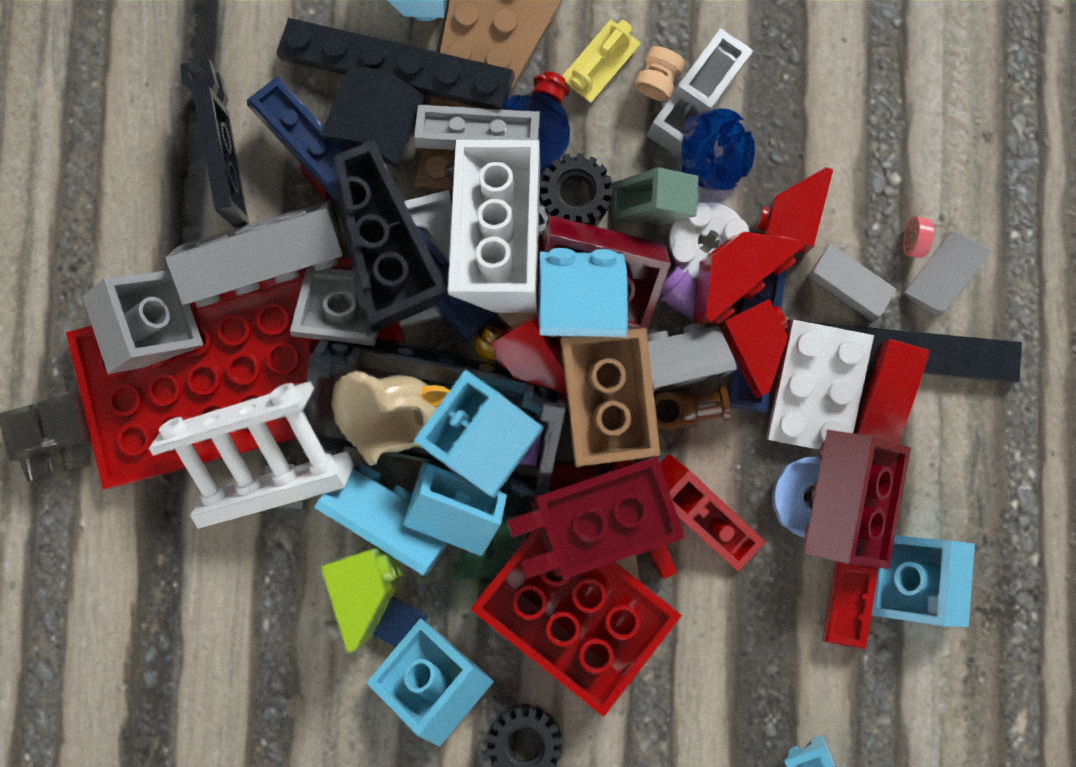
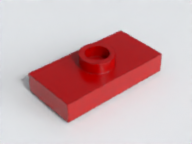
[822,561,879,650]

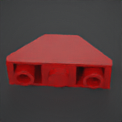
[693,231,803,325]

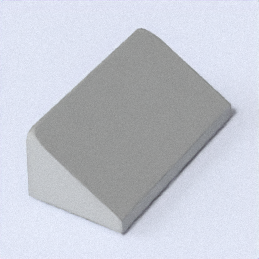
[903,231,991,318]
[807,243,896,322]

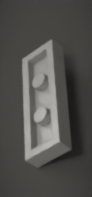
[414,105,540,150]

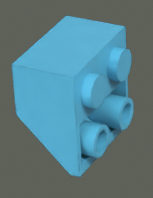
[414,370,544,498]
[403,462,507,556]

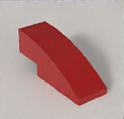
[853,339,930,444]

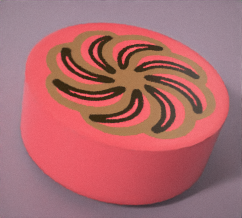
[903,216,934,258]

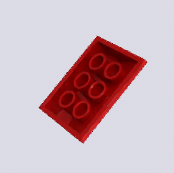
[470,528,682,717]

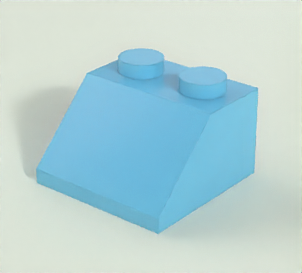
[538,248,627,337]
[871,535,975,627]
[366,618,494,747]

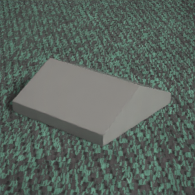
[290,266,379,346]

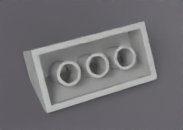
[165,199,344,307]

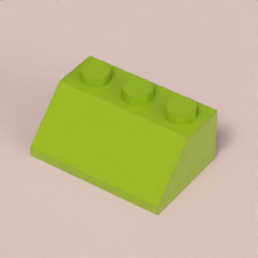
[321,548,403,653]

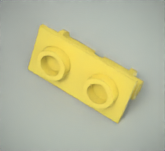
[562,19,641,104]

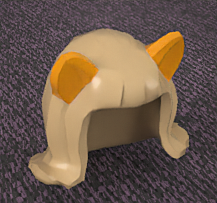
[332,371,450,466]

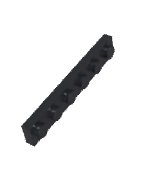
[276,17,515,110]

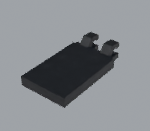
[180,58,250,228]

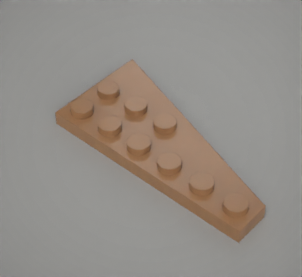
[414,0,563,195]

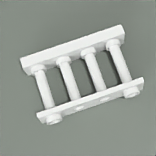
[149,382,354,529]

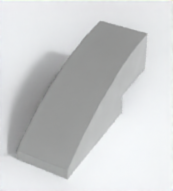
[647,28,753,158]

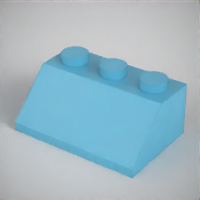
[314,463,448,575]

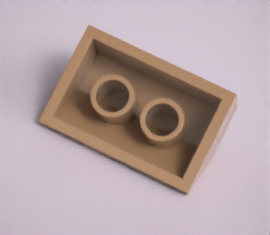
[561,328,660,466]

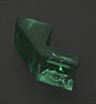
[453,513,531,580]

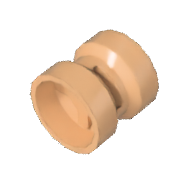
[634,46,686,102]

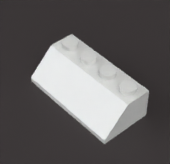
[448,140,540,313]

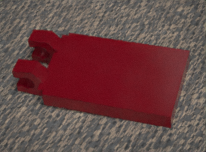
[507,456,686,580]

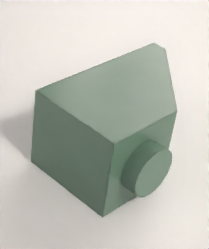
[610,167,699,223]

